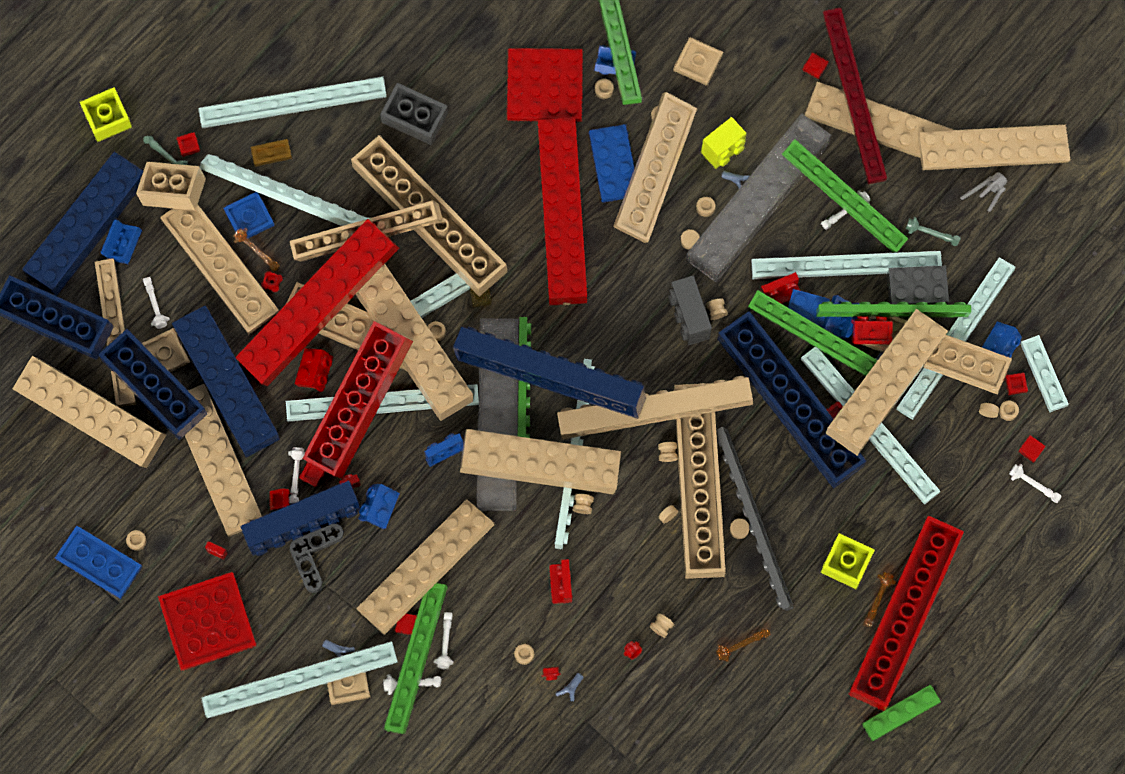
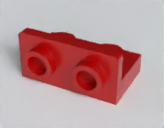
[760,272,800,304]
[851,316,893,344]
[549,559,572,604]

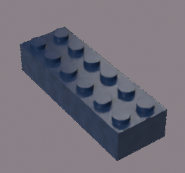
[0,275,114,360]
[98,329,208,440]
[240,481,360,556]

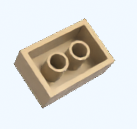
[136,162,206,210]

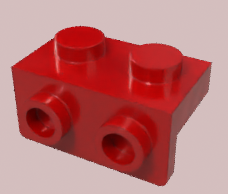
[294,348,333,392]

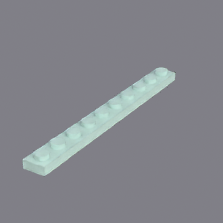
[199,77,386,128]
[200,154,369,226]
[751,251,942,279]
[897,257,1015,420]
[801,347,940,505]
[555,359,595,549]
[286,384,479,421]
[202,642,397,718]

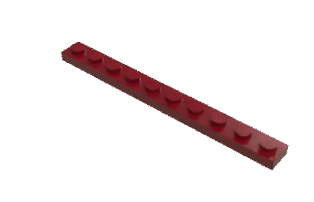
[823,8,887,184]

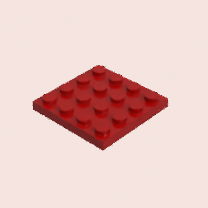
[507,48,582,121]
[158,572,257,671]

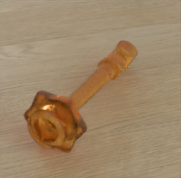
[233,228,280,272]
[863,572,896,628]
[716,628,770,662]

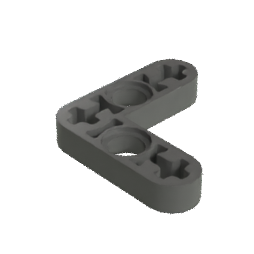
[290,524,344,593]

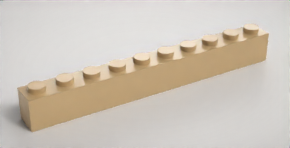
[557,376,753,440]

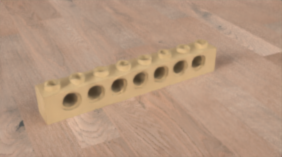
[290,201,443,262]

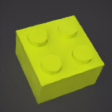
[80,88,132,142]
[701,117,746,168]
[821,533,874,589]

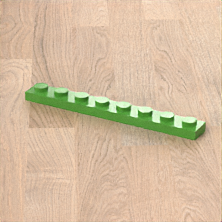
[599,0,642,105]
[782,139,908,253]
[748,290,878,376]
[816,302,972,317]
[518,317,531,438]
[384,583,447,734]

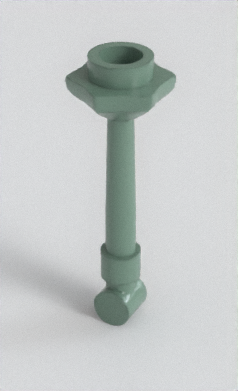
[143,136,188,165]
[906,217,960,246]

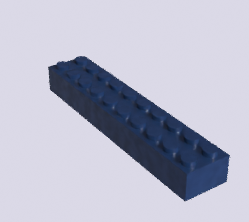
[717,311,866,489]
[453,327,646,419]

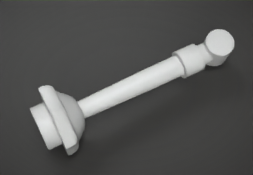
[821,191,871,230]
[143,277,170,329]
[288,448,305,504]
[1009,464,1062,503]
[434,612,454,669]
[384,675,441,695]

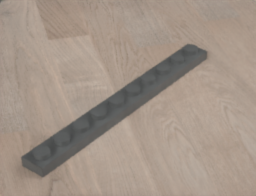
[716,427,794,611]

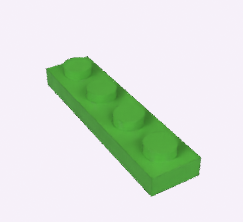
[862,685,941,742]

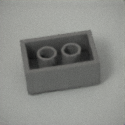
[380,83,448,145]
[886,266,949,305]
[668,276,712,346]

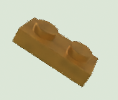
[251,139,292,167]

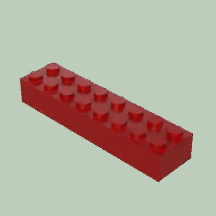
[302,321,413,478]

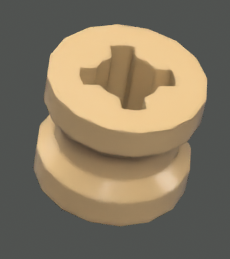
[706,298,728,320]
[658,442,678,462]
[573,494,594,514]
[649,613,674,638]

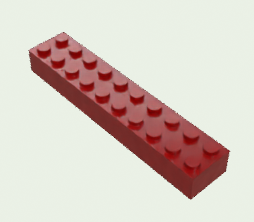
[538,118,587,305]
[235,219,399,386]
[848,516,964,711]

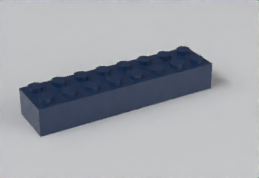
[22,152,143,296]
[172,305,280,458]

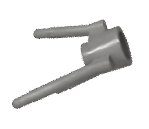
[960,172,1007,212]

